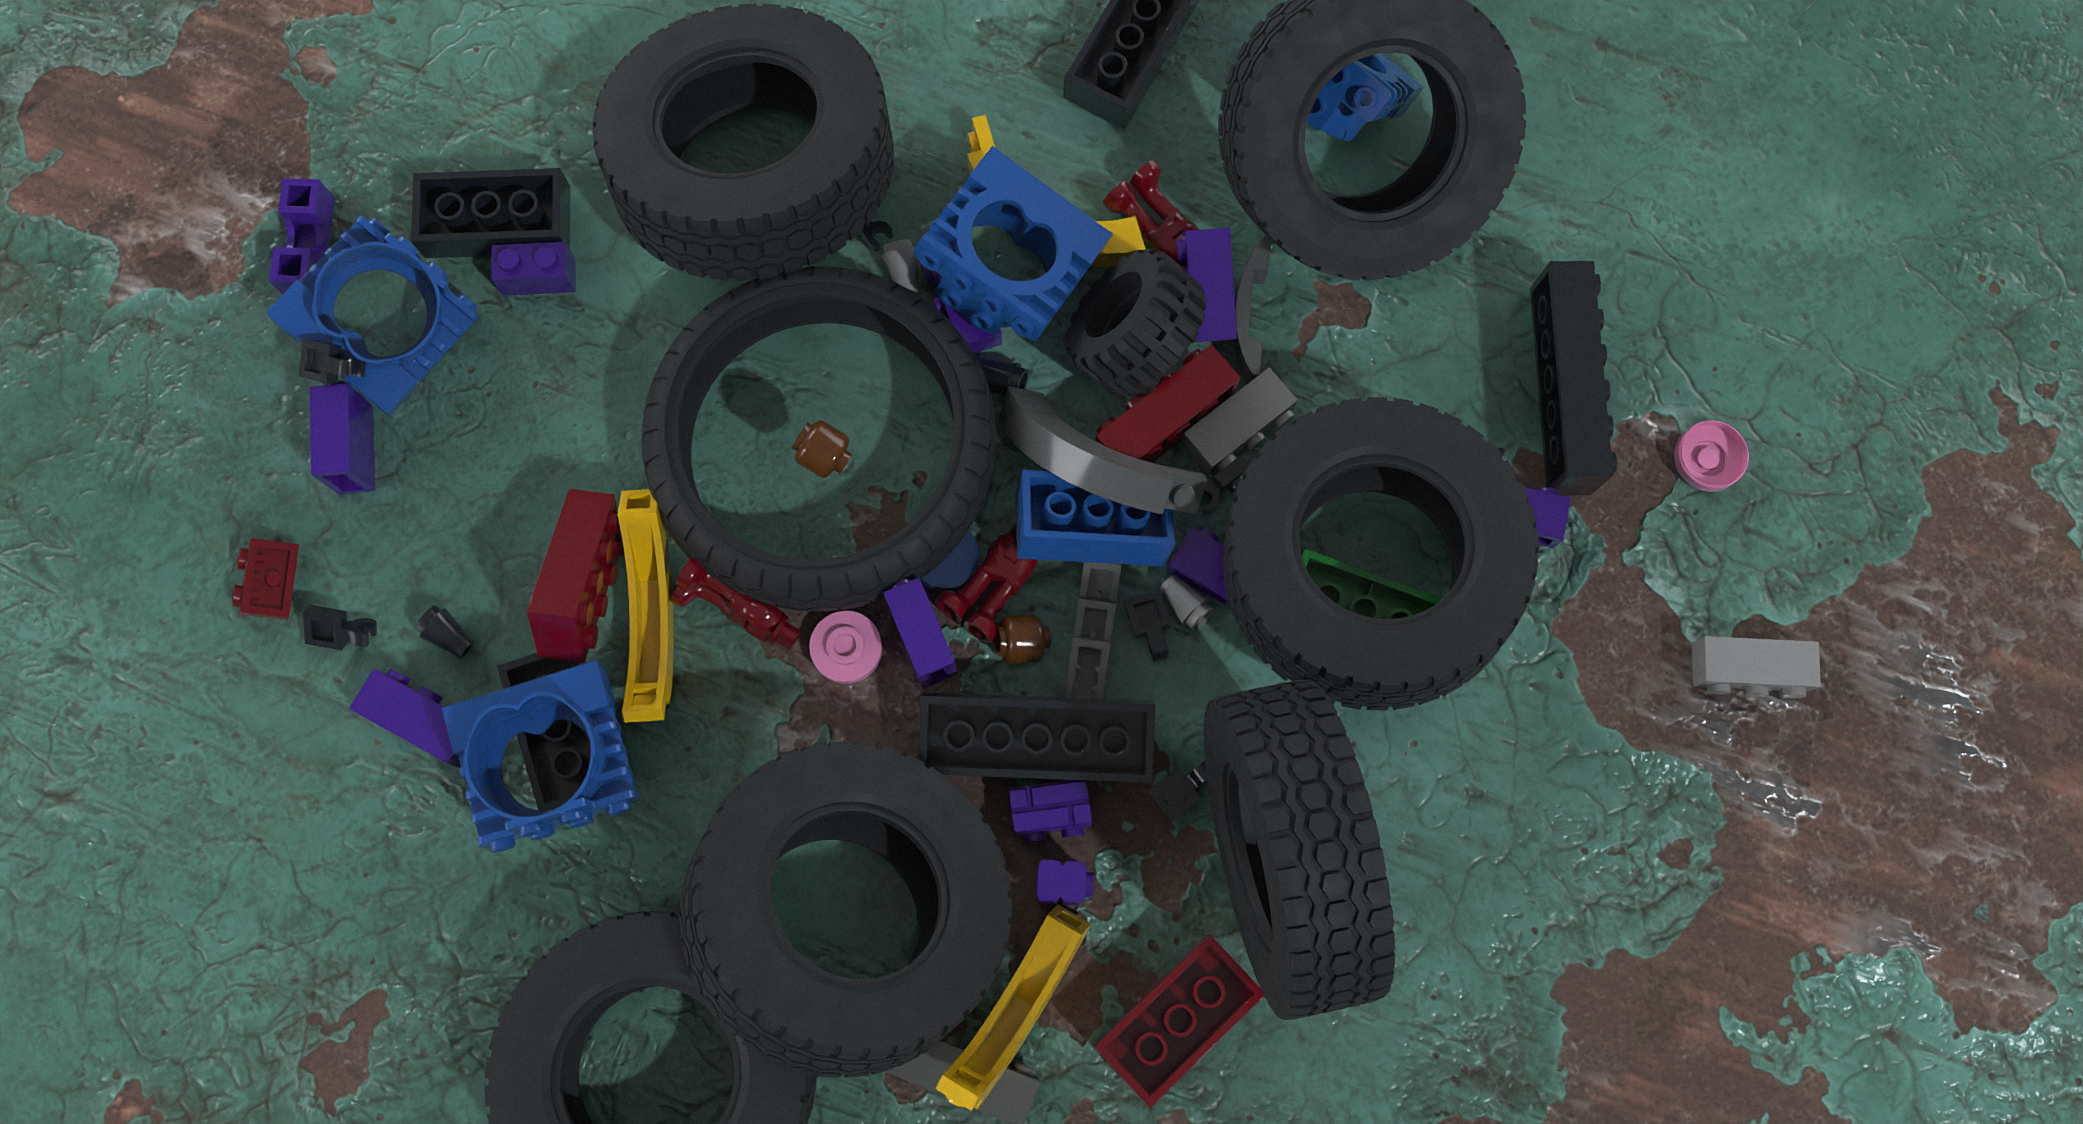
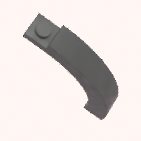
[999,386,1207,514]

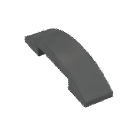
[1232,236,1271,384]

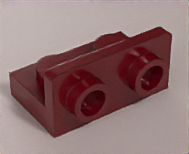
[231,538,299,620]

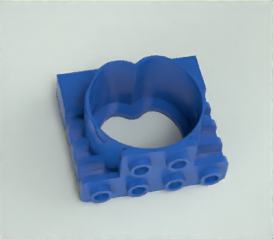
[1266,17,1424,141]
[914,146,1113,341]
[266,215,479,417]
[442,660,640,853]

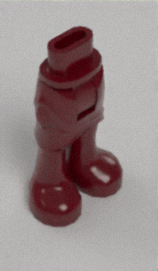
[1103,160,1199,269]
[934,526,1039,643]
[670,556,801,650]

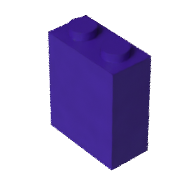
[309,380,375,494]
[883,578,957,689]

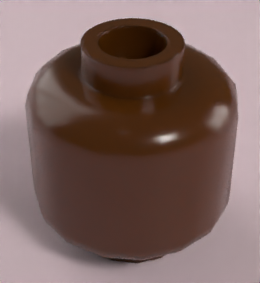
[791,420,852,478]
[993,614,1051,664]

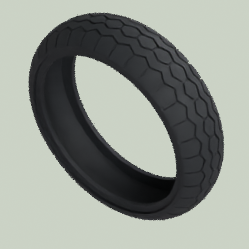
[641,266,996,612]

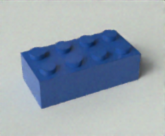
[1015,470,1176,566]

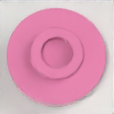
[1674,421,1749,492]
[809,611,882,684]

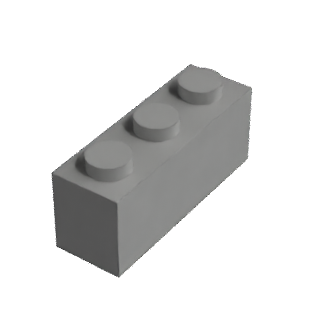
[1181,367,1298,476]
[1692,636,1821,698]

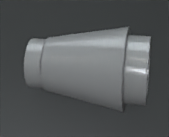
[882,239,919,293]
[1160,575,1214,630]

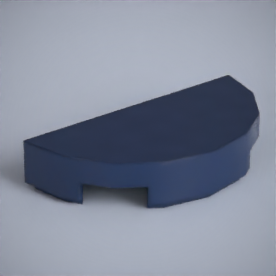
[920,530,979,590]

